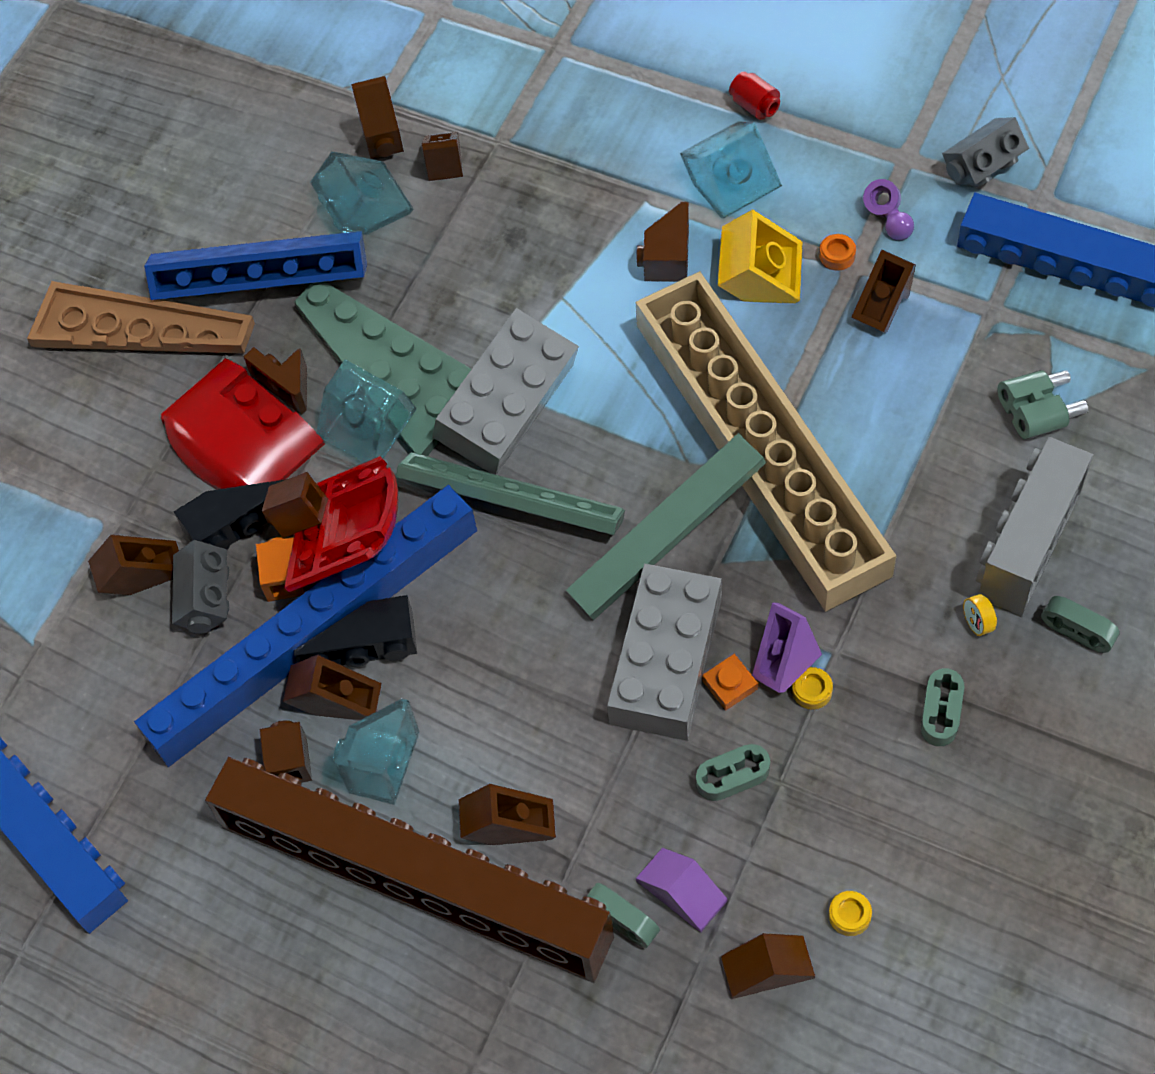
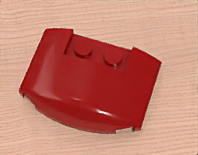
[161,358,325,490]
[284,456,398,592]

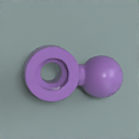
[863,179,914,240]

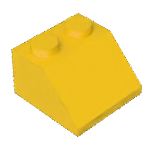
[718,209,803,303]

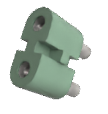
[997,370,1088,439]

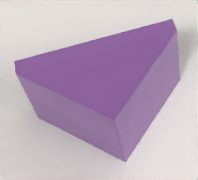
[752,603,822,693]
[636,848,727,933]

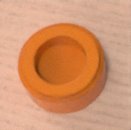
[819,234,856,271]

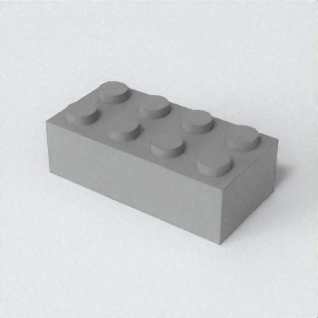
[433,308,579,475]
[975,437,1094,617]
[607,563,722,741]

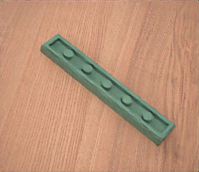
[566,433,766,620]
[396,452,625,535]

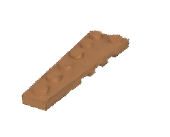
[27,281,255,353]

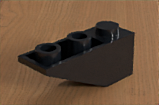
[173,479,287,550]
[294,595,417,667]

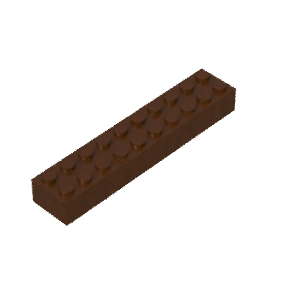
[205,756,614,983]

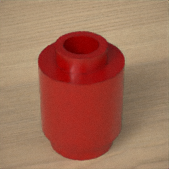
[729,71,780,120]

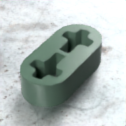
[1041,596,1120,653]
[921,668,964,746]
[696,744,770,801]
[587,883,660,948]

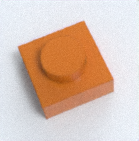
[702,653,758,711]

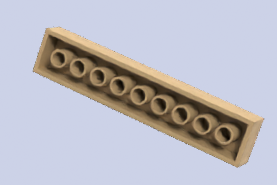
[635,271,896,612]

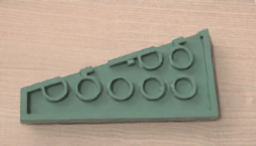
[294,282,471,456]

